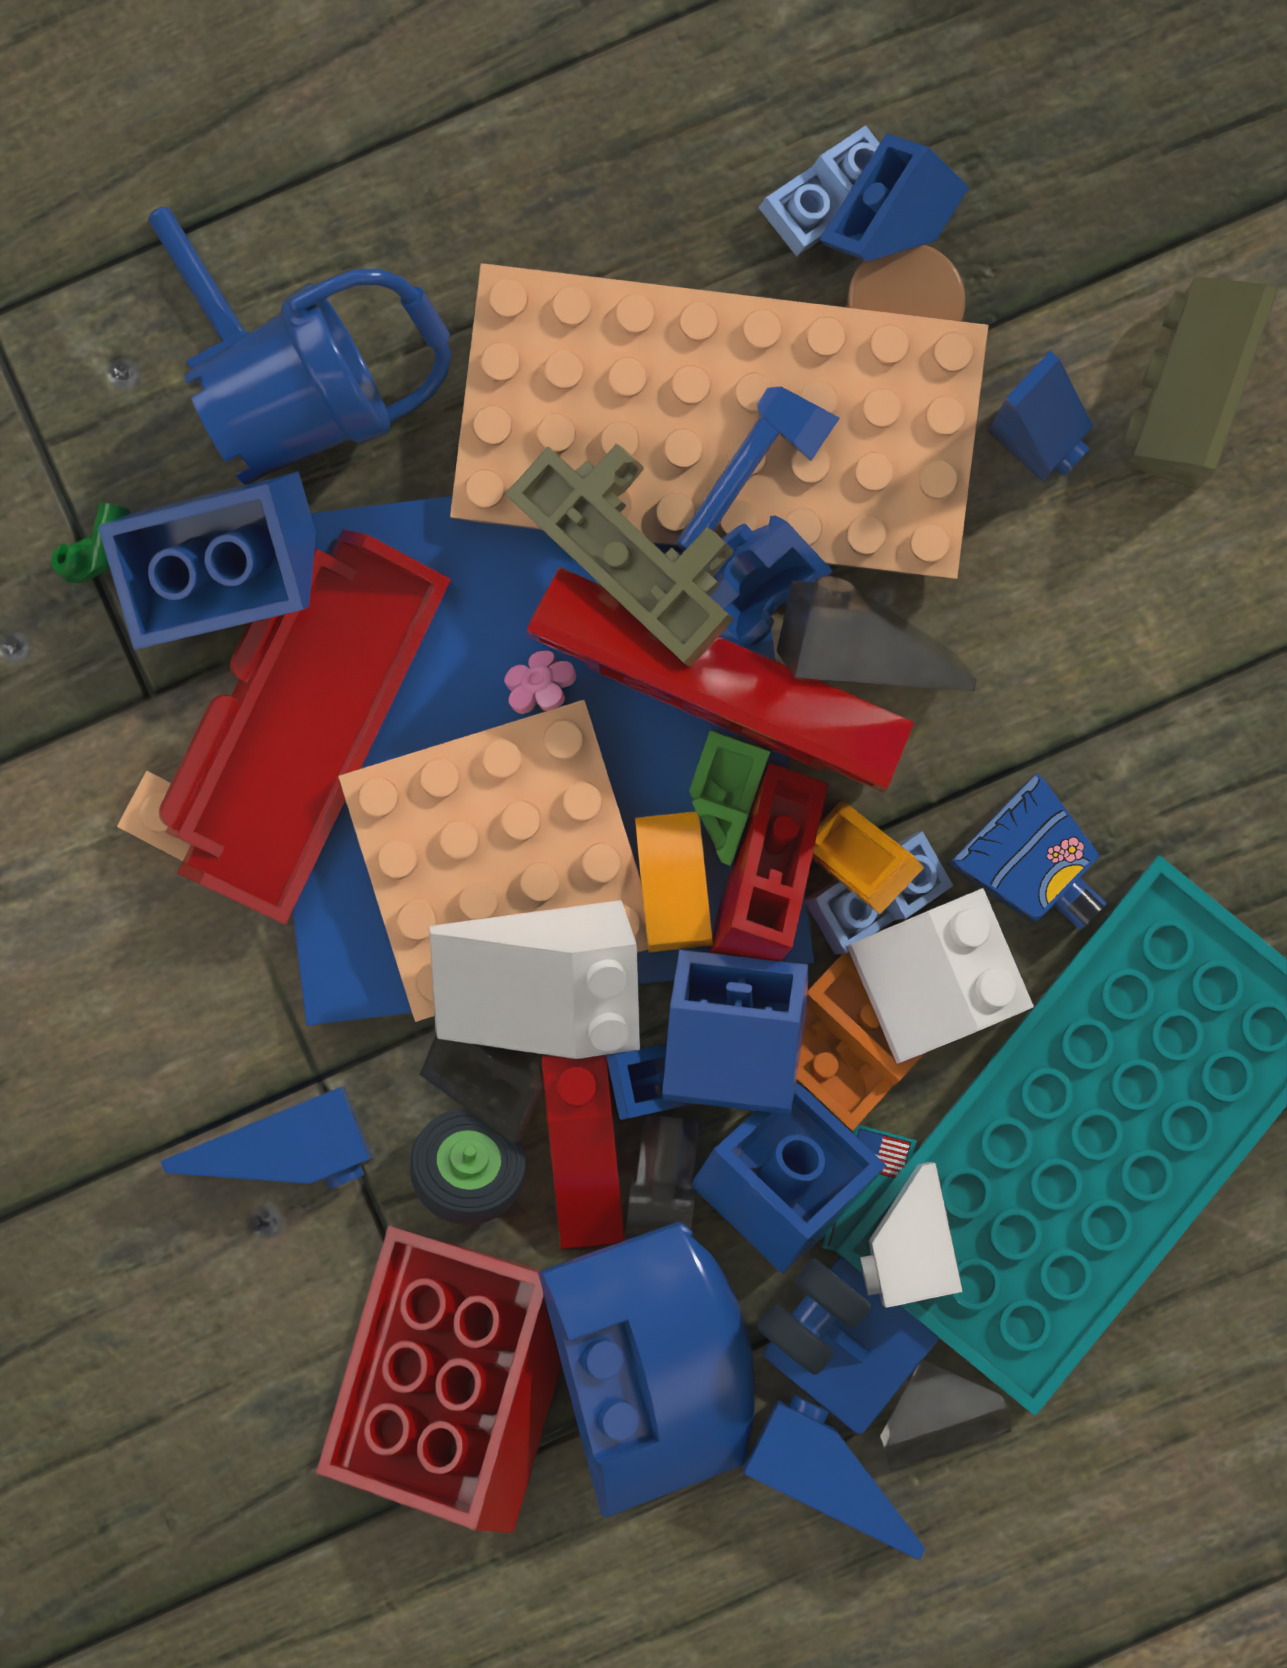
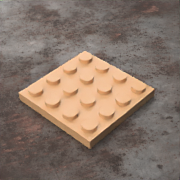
[338,700,648,1022]

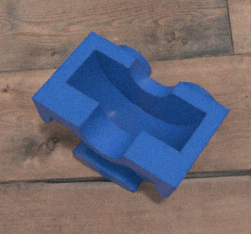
[710,515,832,648]

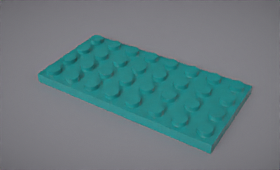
[835,855,1287,1416]

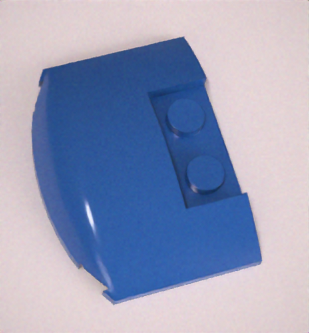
[538,1222,756,1518]

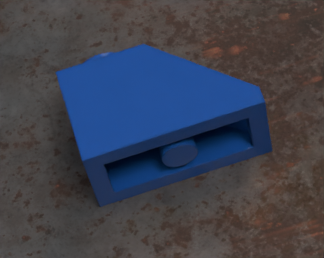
[820,133,969,262]

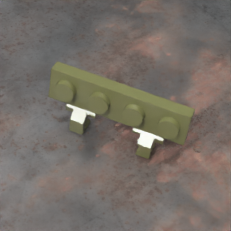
[505,443,734,667]

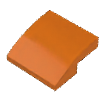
[796,952,925,1132]

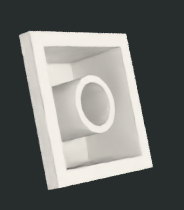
[847,888,1034,1064]

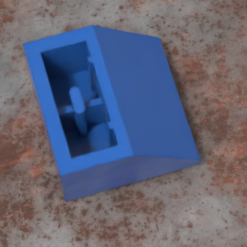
[662,950,808,1115]

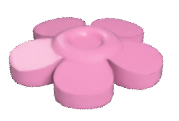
[504,650,576,714]

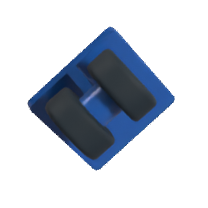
[758,1257,939,1434]

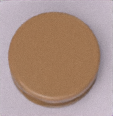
[846,244,965,321]

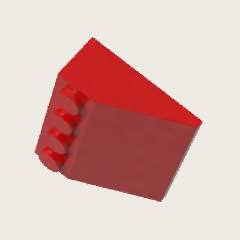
[316,1225,562,1533]

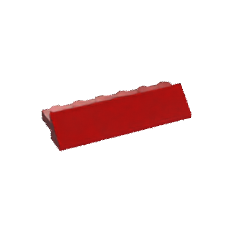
[526,567,914,793]

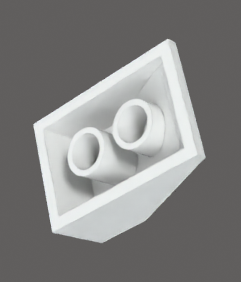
[429,900,640,1059]

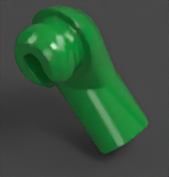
[51,502,130,583]

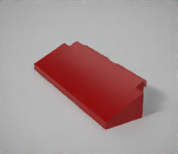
[159,529,451,925]

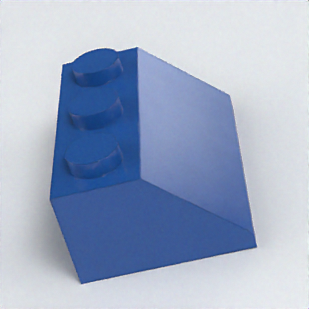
[98,471,316,650]

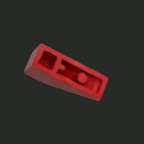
[709,763,828,962]
[542,1055,625,1249]

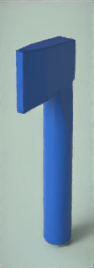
[148,207,250,390]
[677,386,840,552]

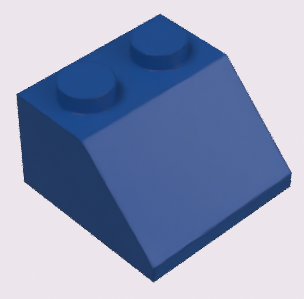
[690,1080,887,1274]

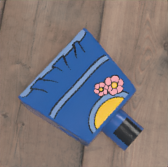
[948,773,1107,930]

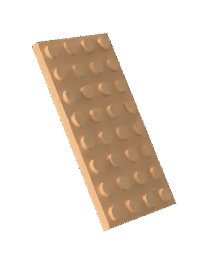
[450,263,988,580]

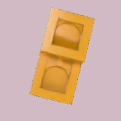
[635,811,713,952]

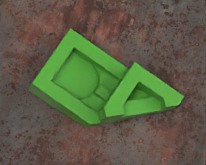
[689,728,771,866]

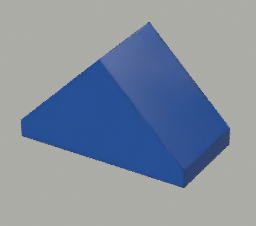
[606,1044,695,1120]

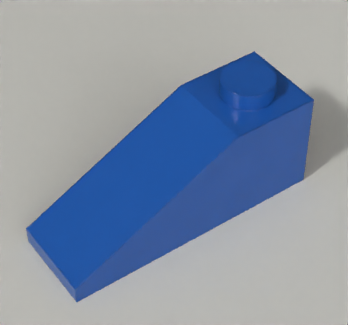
[988,351,1093,482]
[161,1087,374,1190]
[742,1395,925,1561]

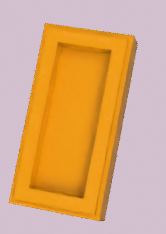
[812,800,924,915]

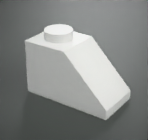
[860,1162,962,1308]

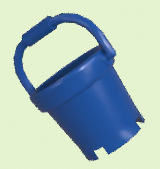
[184,269,451,485]

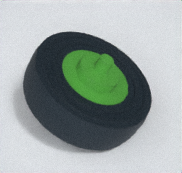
[410,1108,526,1225]

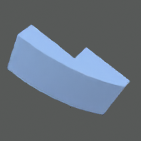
[759,125,880,257]
[804,831,953,955]

